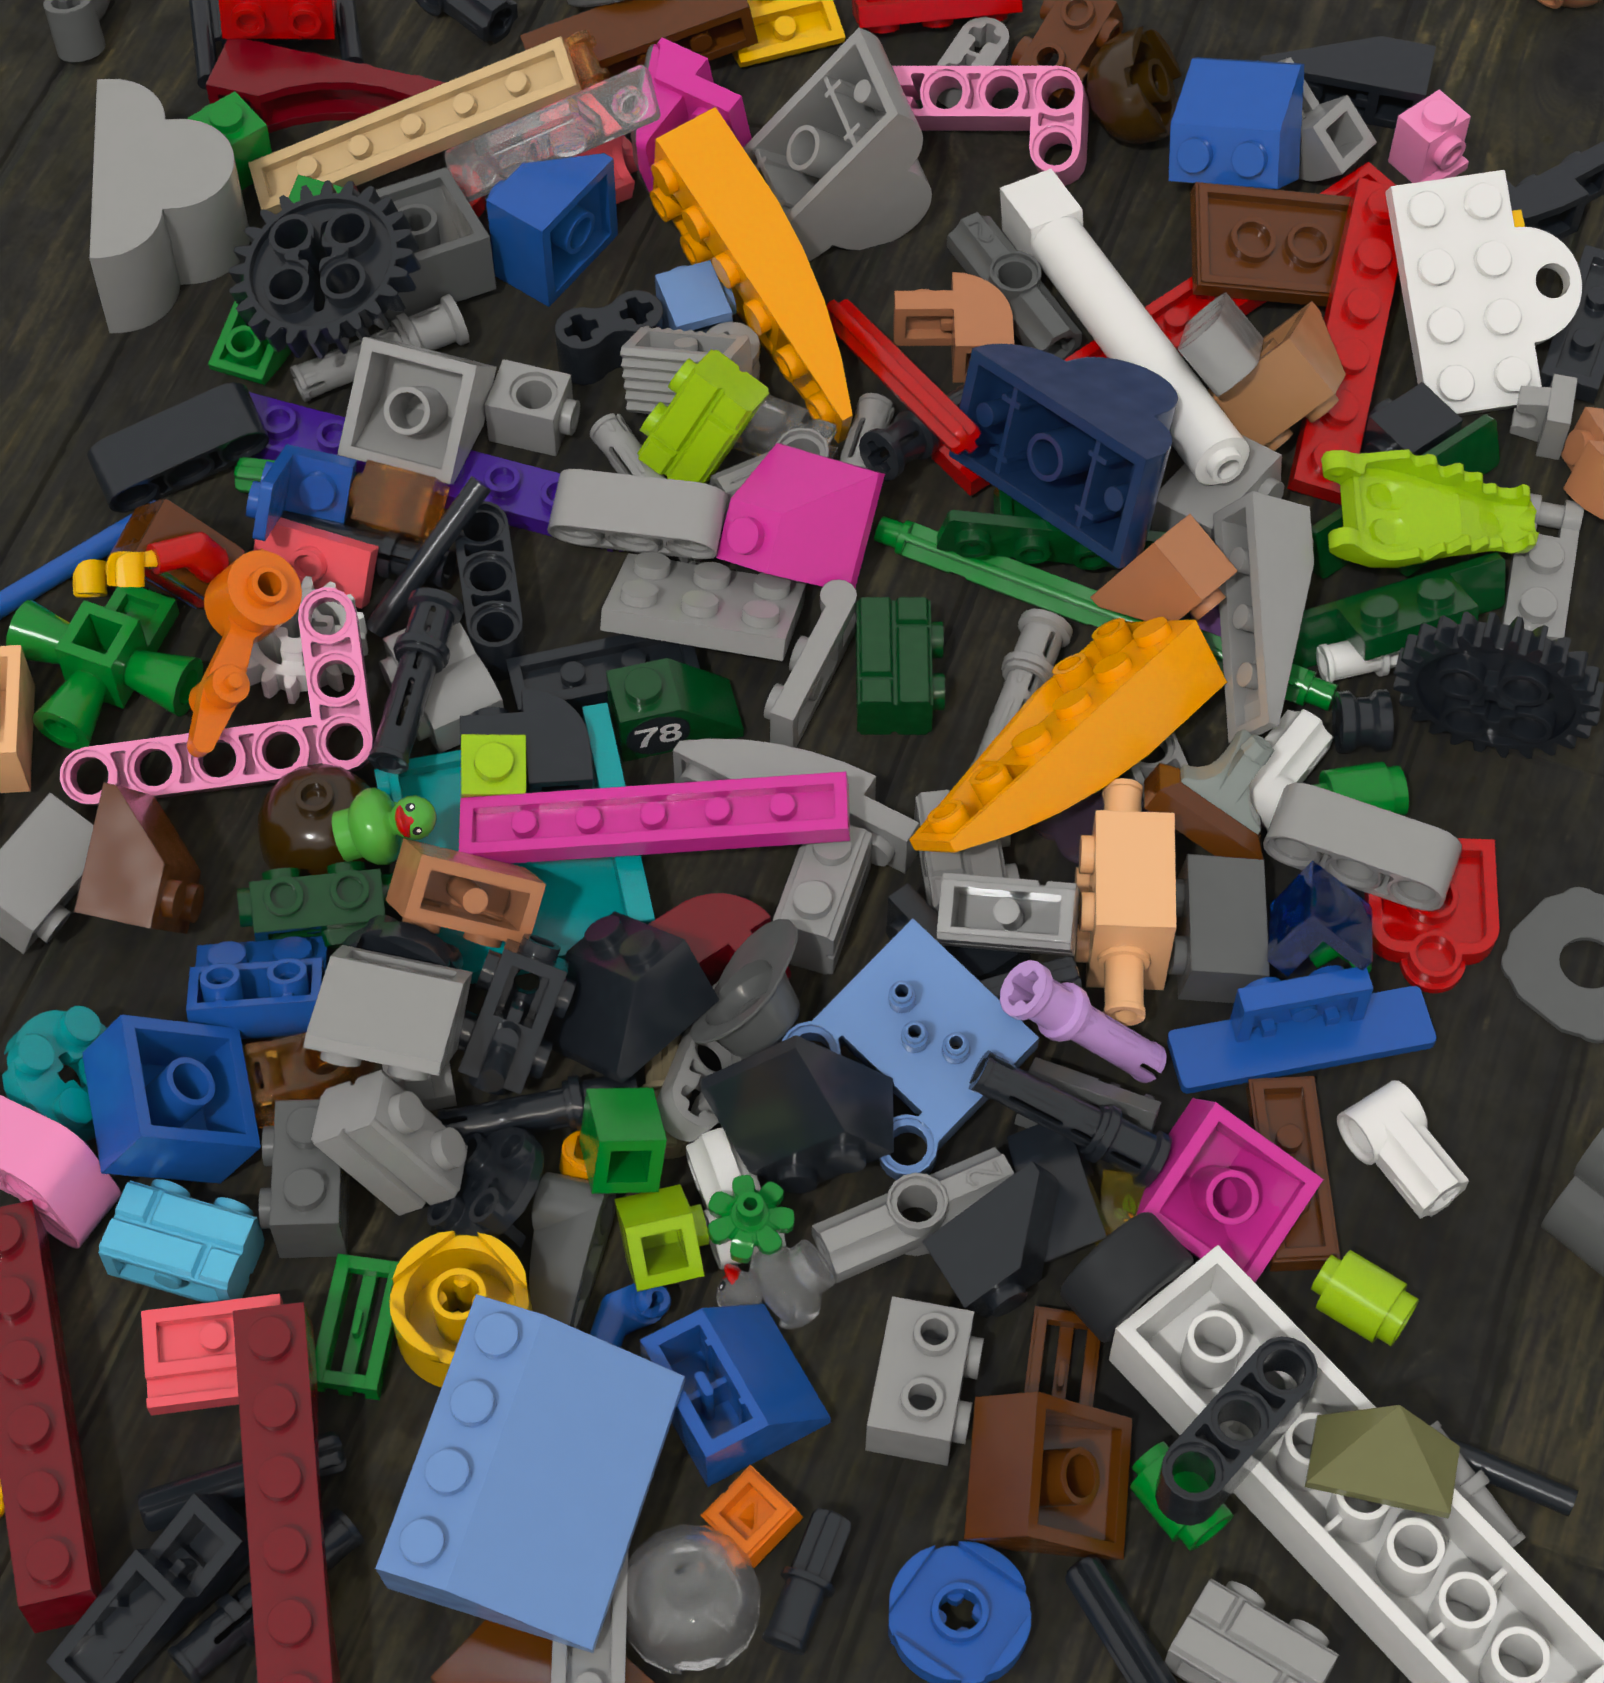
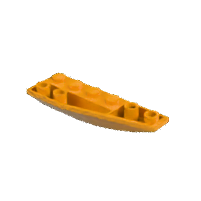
[650,107,853,443]
[909,617,1227,853]

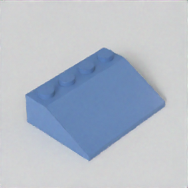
[375,1294,685,1653]

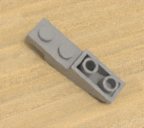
[673,739,920,874]

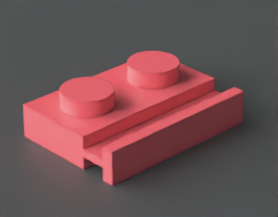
[141,1294,283,1416]

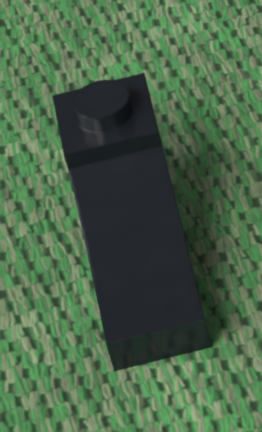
[46,1493,250,1683]

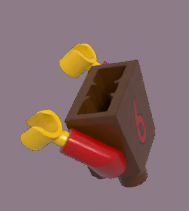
[73,498,245,609]

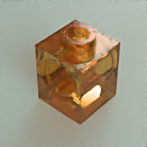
[349,459,450,542]

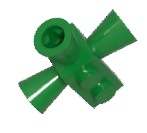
[6,586,203,750]

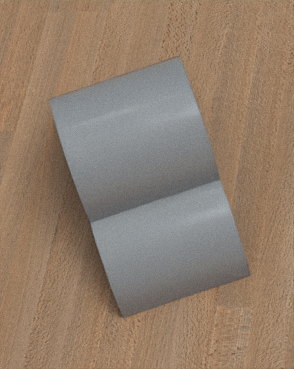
[743,28,932,261]
[89,79,250,333]

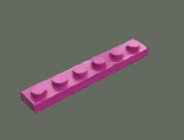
[459,771,850,864]

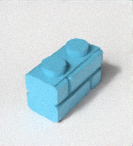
[98,1179,265,1303]

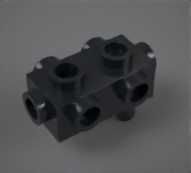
[458,934,577,1095]

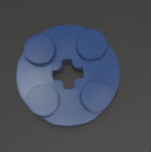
[888,1541,1031,1683]

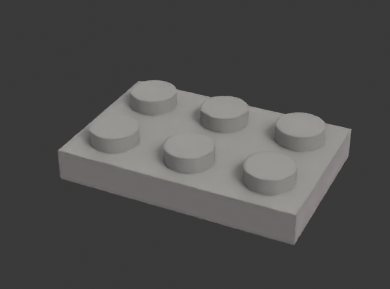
[600,552,806,661]

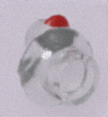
[716,1240,835,1329]

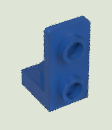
[246,444,357,541]

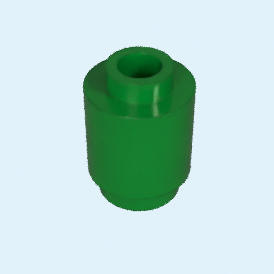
[1314,761,1409,815]
[1130,1442,1234,1551]

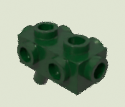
[237,861,397,949]

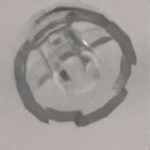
[626,1524,761,1674]

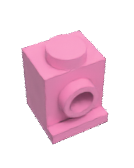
[1388,89,1471,183]

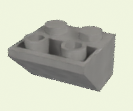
[303,945,473,1081]

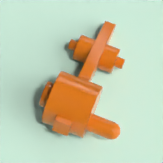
[187,548,302,758]

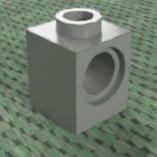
[485,359,580,456]

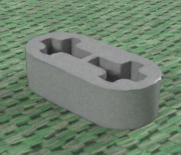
[937,17,1009,108]

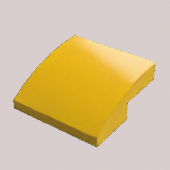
[732,0,846,68]

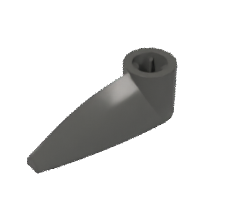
[43,0,111,62]
[529,1172,616,1330]

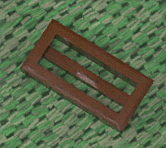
[1024,1306,1100,1407]

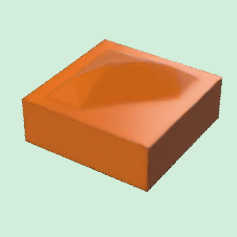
[700,1465,804,1569]

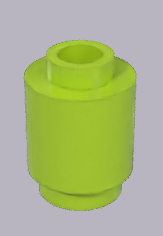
[1311,1250,1419,1346]

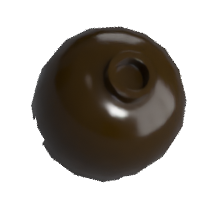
[1085,26,1182,144]
[258,763,374,876]

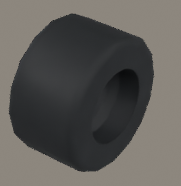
[1060,1212,1193,1343]

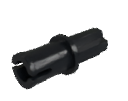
[762,1508,851,1656]

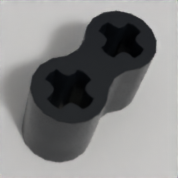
[555,290,664,385]

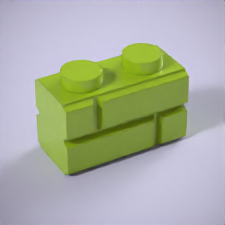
[637,349,769,484]

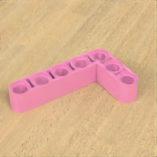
[60,587,375,806]

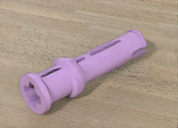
[1000,960,1167,1083]

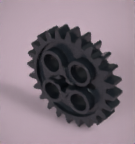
[229,180,421,359]
[1393,612,1604,759]

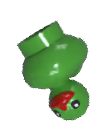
[332,788,437,865]

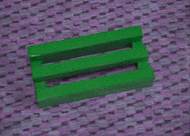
[315,1253,399,1400]

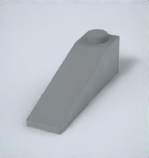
[1213,491,1314,743]

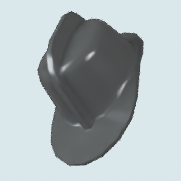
[690,919,800,1060]

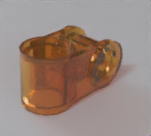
[242,1032,362,1128]

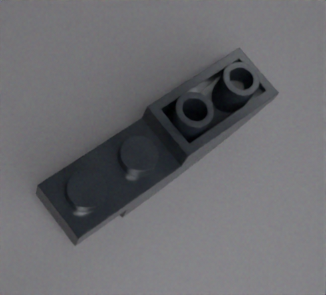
[1507,141,1604,240]

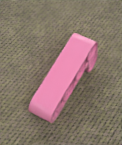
[892,66,1089,186]
[0,1095,122,1248]

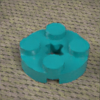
[2,1006,107,1141]

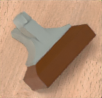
[1144,729,1274,860]

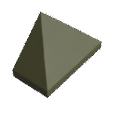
[1305,1405,1460,1519]

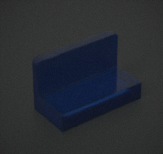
[1267,861,1373,977]

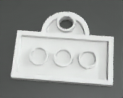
[1385,170,1582,416]

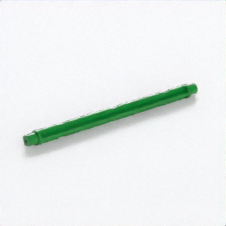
[874,516,1338,711]

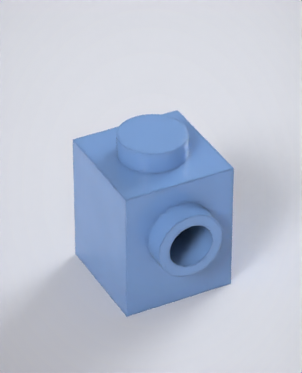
[655,260,736,333]

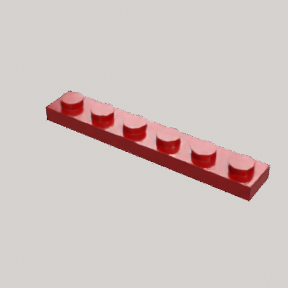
[1287,177,1398,505]

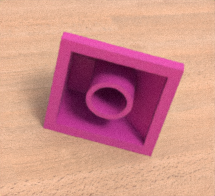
[716,443,885,588]
[1136,1098,1324,1283]

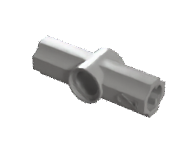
[812,1147,1014,1283]

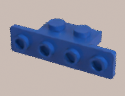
[1167,965,1437,1094]

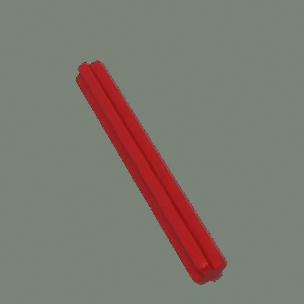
[826,299,981,454]

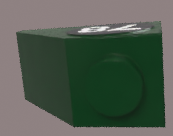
[606,658,744,762]

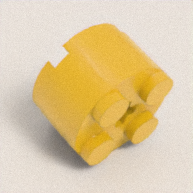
[389,1231,532,1388]

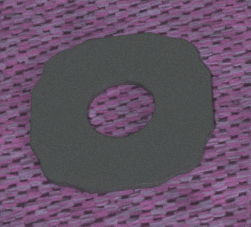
[1500,887,1604,1044]

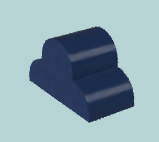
[949,344,1178,569]

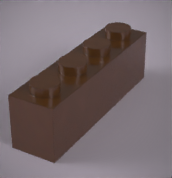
[520,0,759,111]

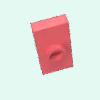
[253,517,379,609]

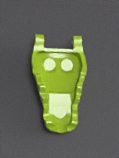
[1321,449,1539,568]

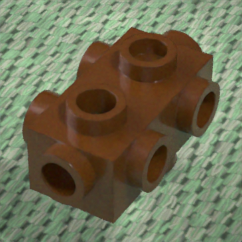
[1011,0,1124,109]

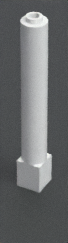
[1000,169,1250,485]

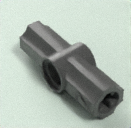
[947,212,1082,360]

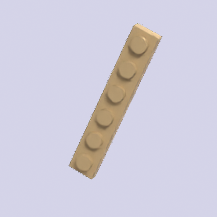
[248,36,583,214]

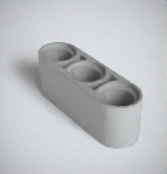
[1178,292,1264,397]
[547,469,729,559]
[1263,783,1462,911]

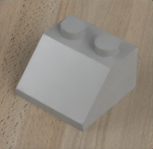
[337,337,497,484]

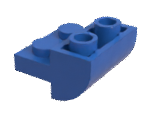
[186,936,330,1040]

